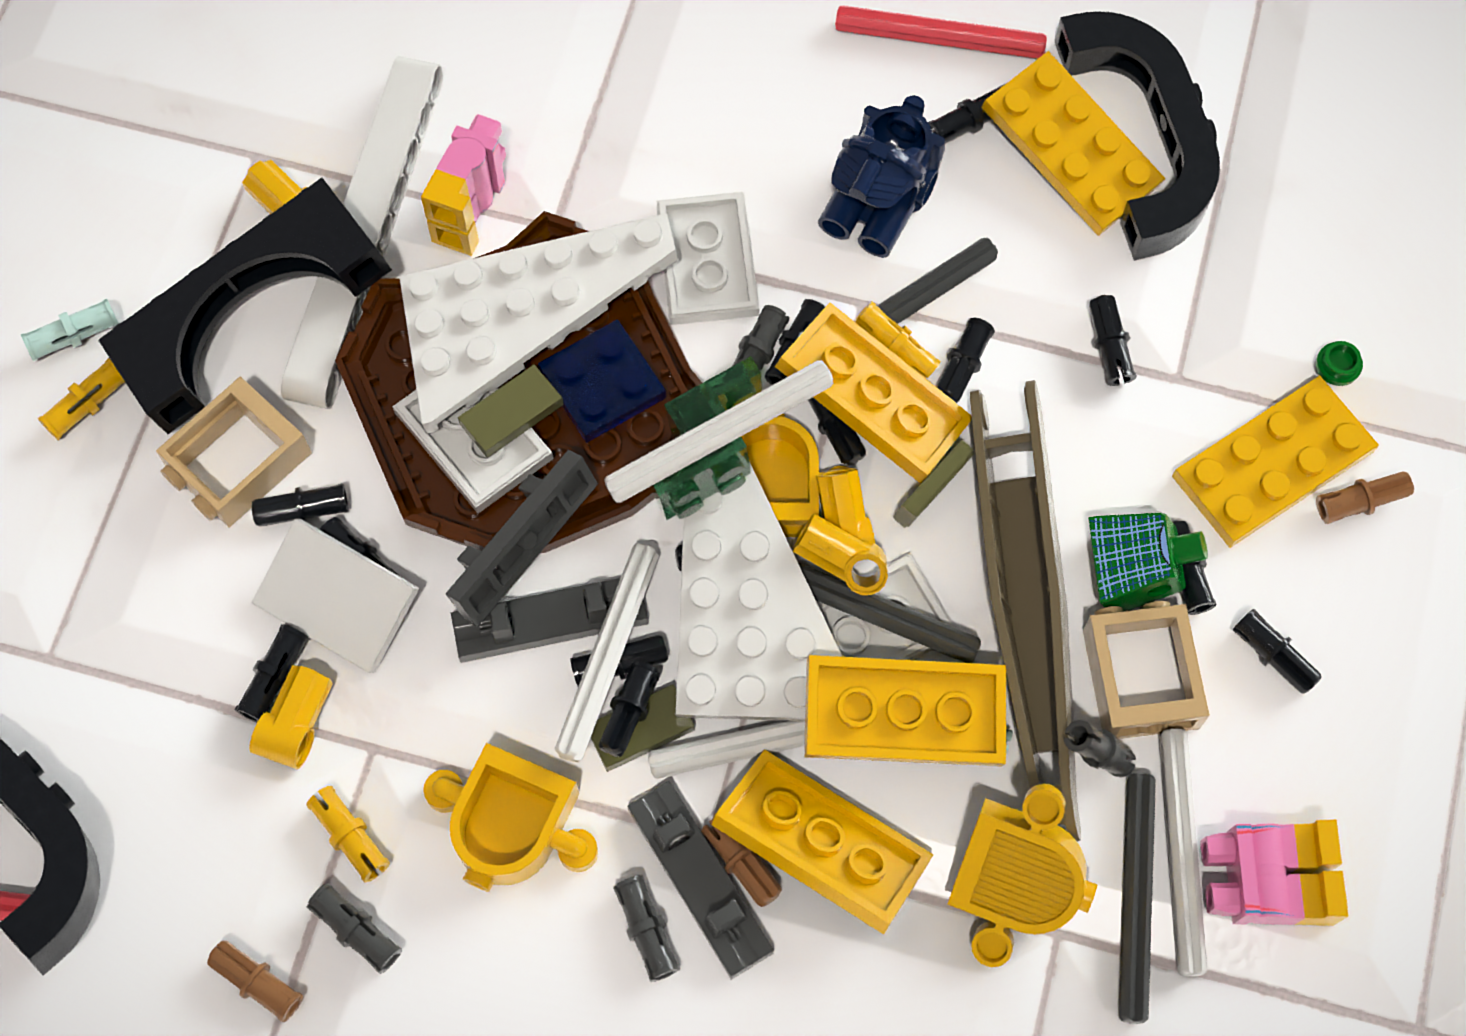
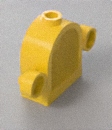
[682,414,850,537]
[423,743,598,892]
[947,784,1098,967]

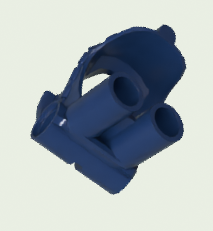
[818,95,945,258]

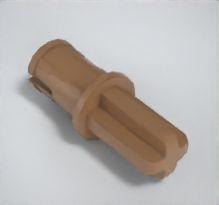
[1316,471,1415,524]
[701,818,782,907]
[207,940,304,1023]

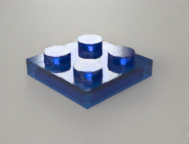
[538,319,666,443]

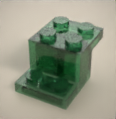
[652,356,763,520]

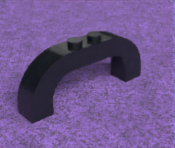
[1054,11,1220,261]
[0,738,100,976]

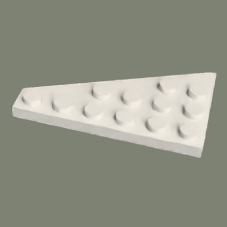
[399,213,678,434]
[675,430,843,721]

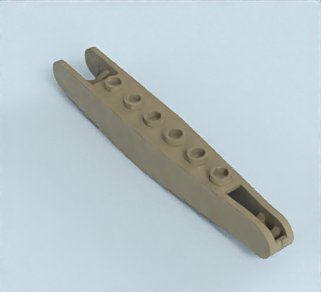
[970,380,1081,841]

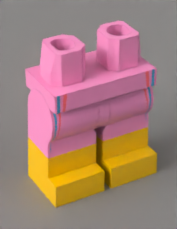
[421,114,506,256]
[1200,819,1349,926]

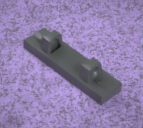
[445,450,598,627]
[451,578,648,663]
[627,780,774,980]

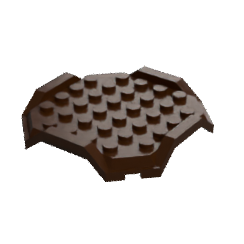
[335,211,709,553]

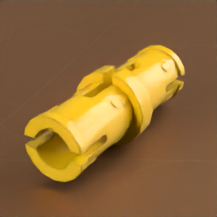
[854,301,941,378]
[37,358,125,440]
[306,786,390,883]

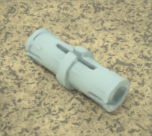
[20,298,119,361]

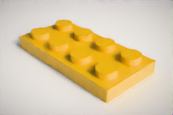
[981,51,1166,236]
[775,302,972,484]
[1172,375,1379,548]
[804,655,1006,767]
[711,749,934,935]

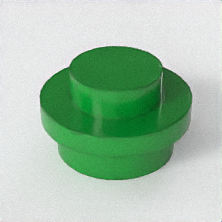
[1315,341,1363,386]

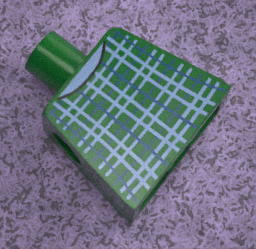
[1088,513,1208,611]

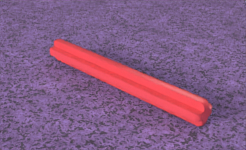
[835,5,1047,59]

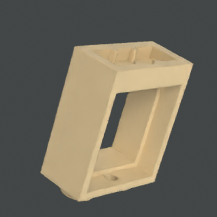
[156,376,312,528]
[1083,601,1210,739]

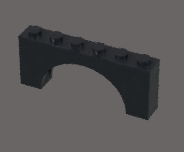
[98,177,392,434]

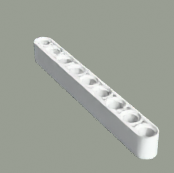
[281,56,443,409]

